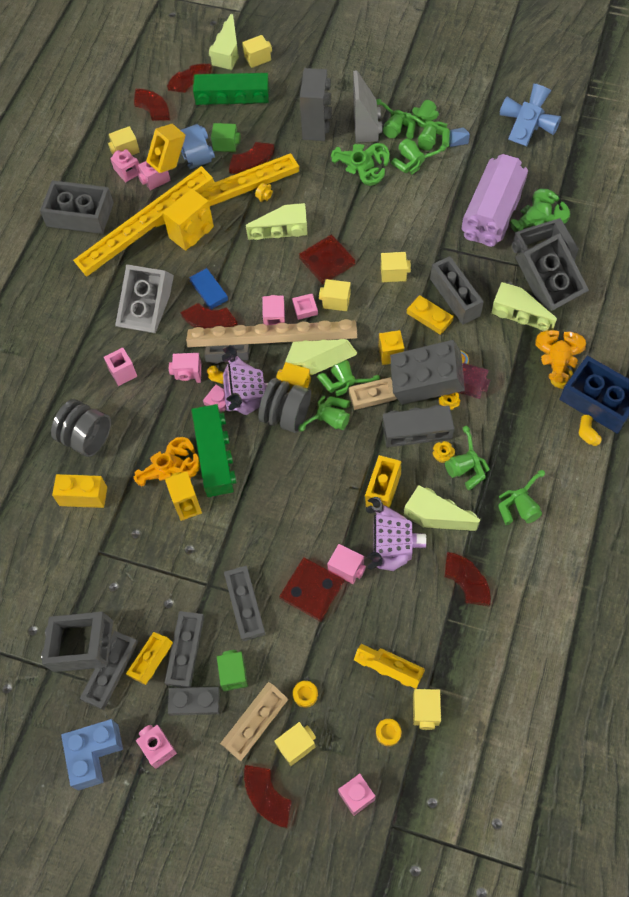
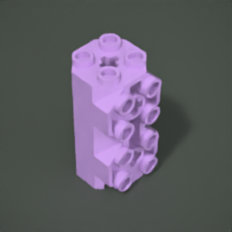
[462,154,528,247]

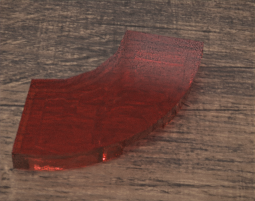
[167,64,212,93]
[134,89,170,121]
[229,142,275,174]
[180,303,238,329]
[444,552,491,607]
[244,765,292,829]

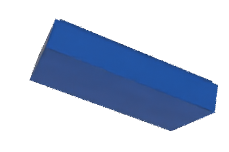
[189,268,228,310]

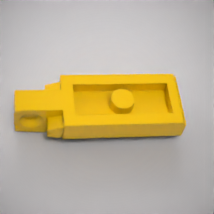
[354,644,425,689]

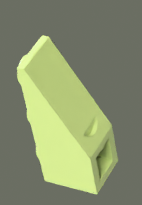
[209,14,239,70]
[246,203,307,240]
[491,282,557,331]
[285,339,357,375]
[404,486,480,531]

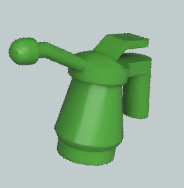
[376,99,416,139]
[406,113,450,151]
[391,138,446,175]
[317,360,380,397]
[298,396,350,431]
[445,426,490,490]
[498,470,545,525]

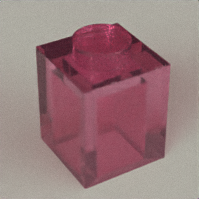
[458,363,491,399]

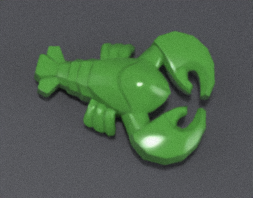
[331,143,390,186]
[510,189,570,232]

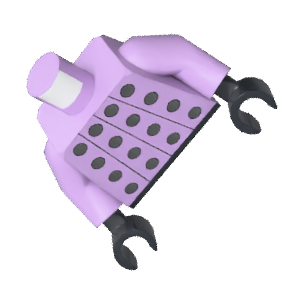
[222,345,268,415]
[366,497,426,571]

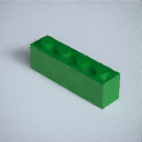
[193,73,269,105]
[191,404,237,497]

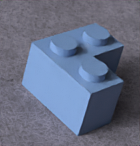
[61,719,123,790]

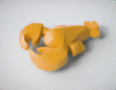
[535,330,586,382]
[134,437,200,486]

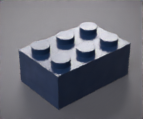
[559,355,629,434]

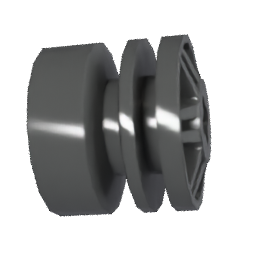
[258,378,311,433]
[51,399,111,457]

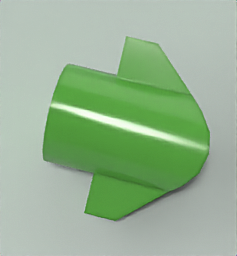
[412,100,439,127]

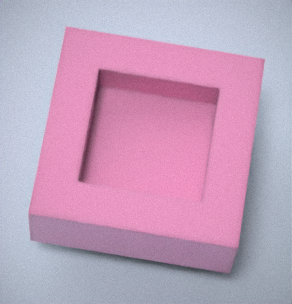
[292,294,318,320]
[203,385,226,412]

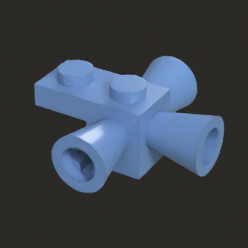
[500,84,561,147]

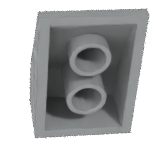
[353,71,382,143]
[115,264,174,333]

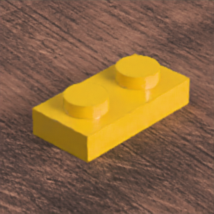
[407,295,454,335]
[126,632,173,685]

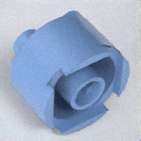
[180,124,215,170]

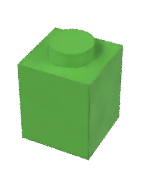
[211,123,241,152]
[217,650,248,691]

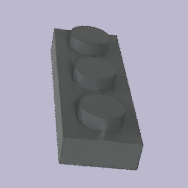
[224,565,266,642]
[165,611,204,688]
[80,631,138,710]

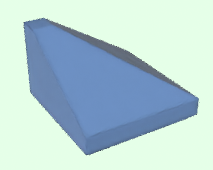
[449,128,470,147]

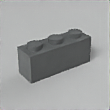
[430,256,483,325]
[382,405,454,448]

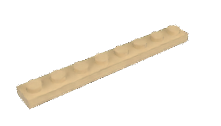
[186,319,357,347]

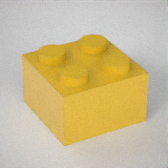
[162,188,214,251]

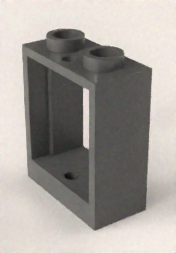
[512,218,579,262]
[41,612,113,672]

